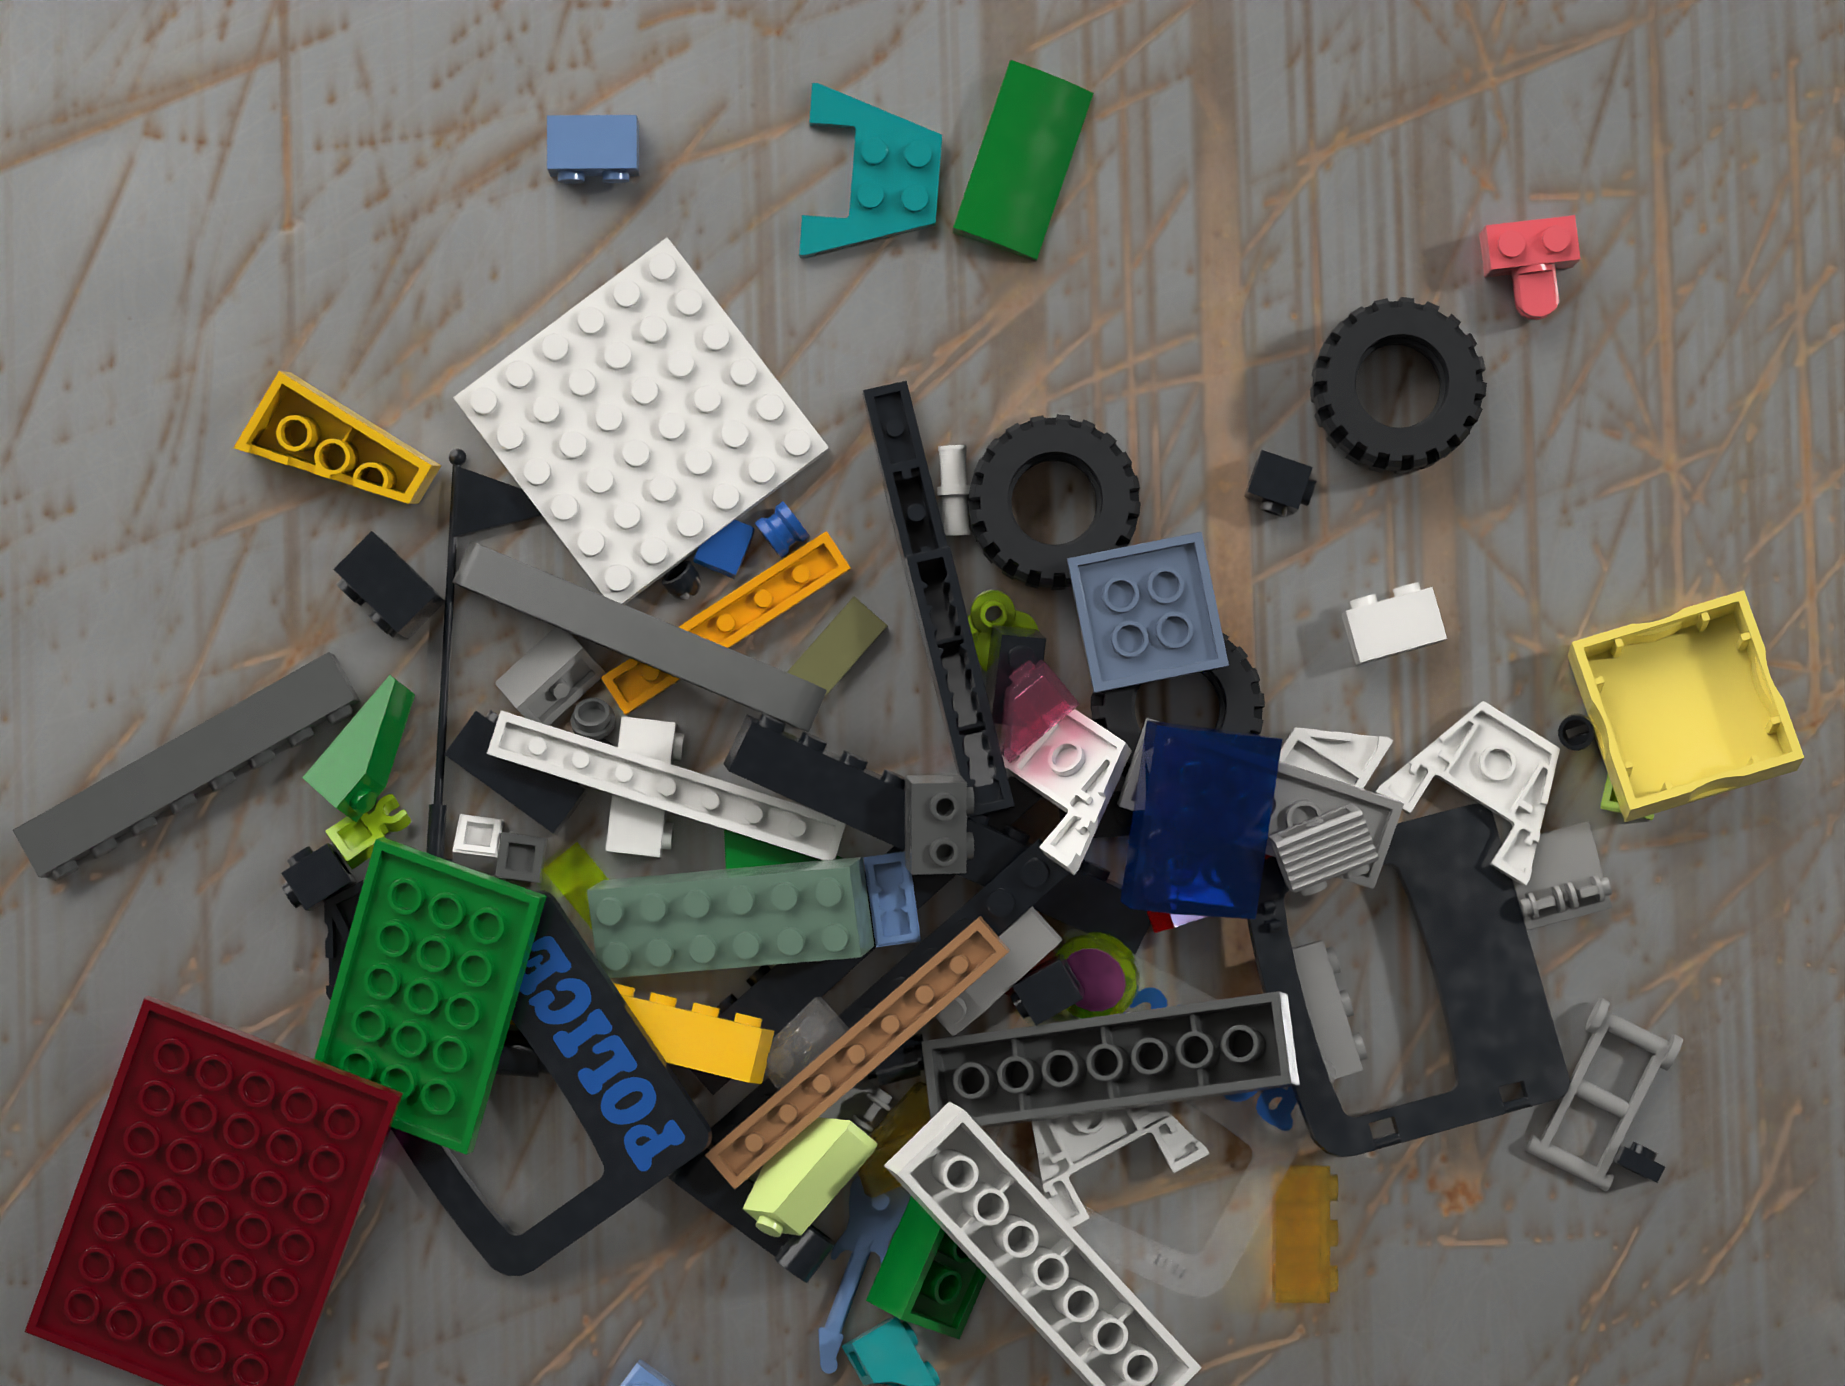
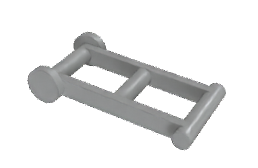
[1525,998,1683,1191]

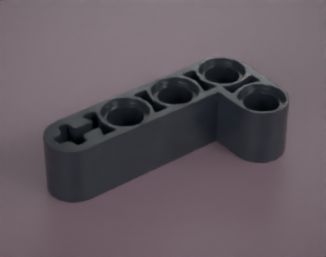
[667,1148,835,1283]

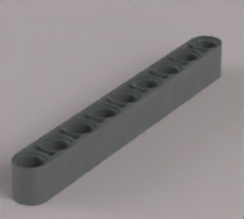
[452,541,827,732]

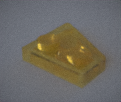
[858,1081,931,1198]

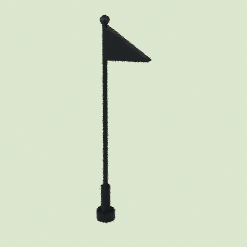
[426,448,542,862]

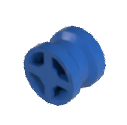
[754,501,810,558]

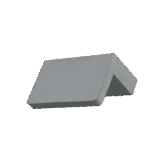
[495,627,606,725]

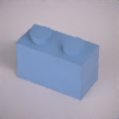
[547,115,639,184]

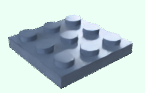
[1067,532,1229,693]

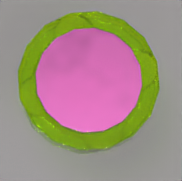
[1055,932,1141,1019]

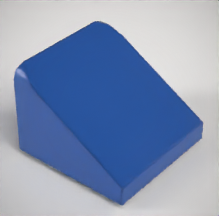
[693,520,755,579]

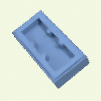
[863,852,921,948]

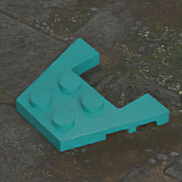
[799,83,942,258]

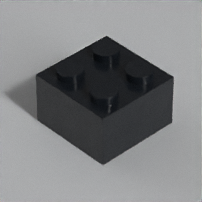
[333,531,445,639]

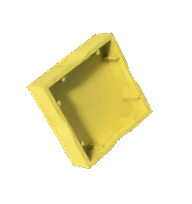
[1567,590,1804,822]

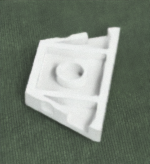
[1274,727,1393,789]

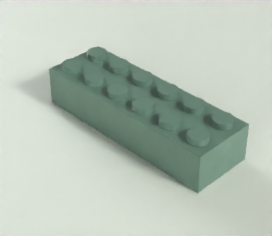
[587,857,874,978]

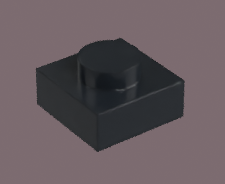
[1613,1141,1665,1183]

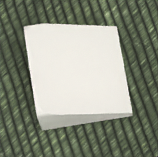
[453,814,504,874]

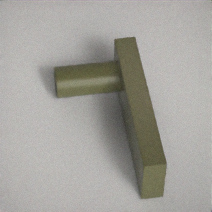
[787,596,888,700]

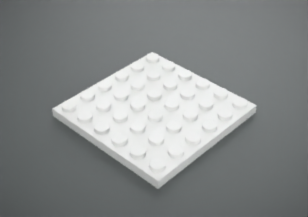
[453,237,829,605]

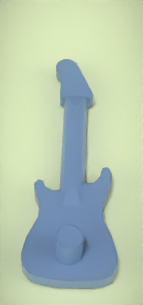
[818,1174,911,1374]

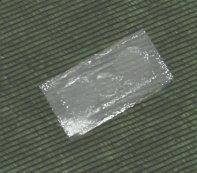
[765,997,849,1090]

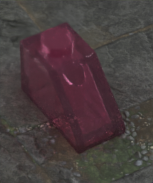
[1000,660,1080,763]

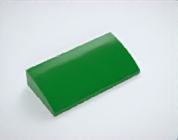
[953,60,1094,261]

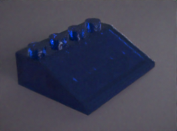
[1120,720,1282,919]

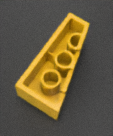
[233,371,442,504]

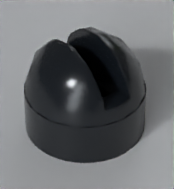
[661,561,701,600]
[1558,714,1595,751]

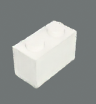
[1341,582,1447,665]

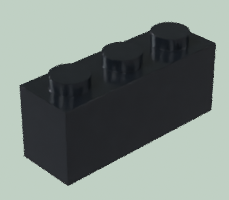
[444,710,588,835]

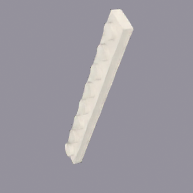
[487,711,846,860]

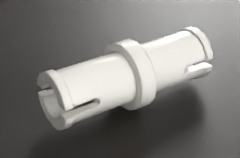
[937,445,971,536]

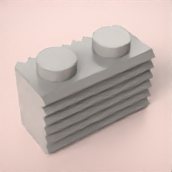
[1268,803,1379,896]

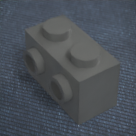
[905,774,974,875]

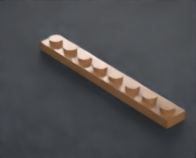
[705,916,1010,1189]

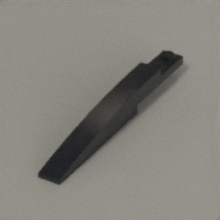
[862,381,1015,818]

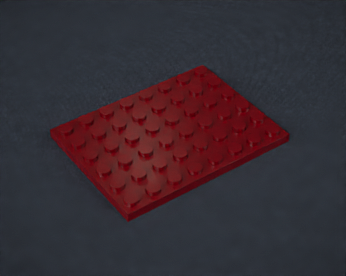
[25,995,403,1386]

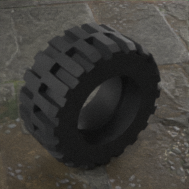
[1310,297,1487,474]
[968,414,1141,590]
[1090,633,1265,778]

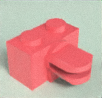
[1479,215,1581,321]

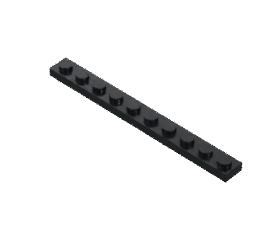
[711,838,1070,1146]

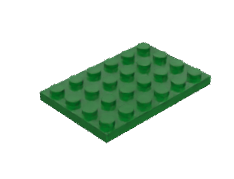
[314,837,546,1155]

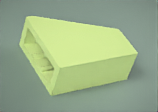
[743,1117,878,1237]

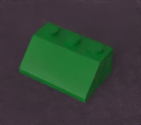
[866,1196,987,1340]

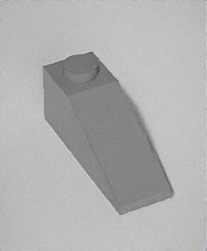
[935,906,1062,1037]

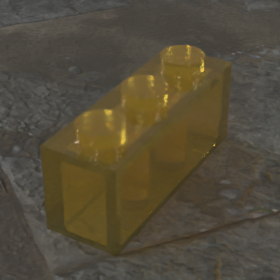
[1272,1164,1338,1303]

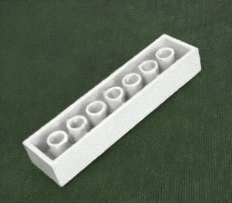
[884,1102,1202,1386]

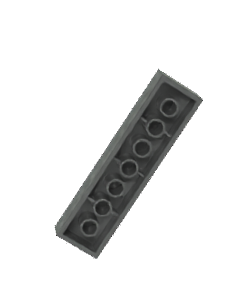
[921,991,1300,1128]

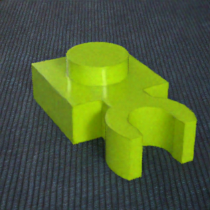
[325,793,411,870]

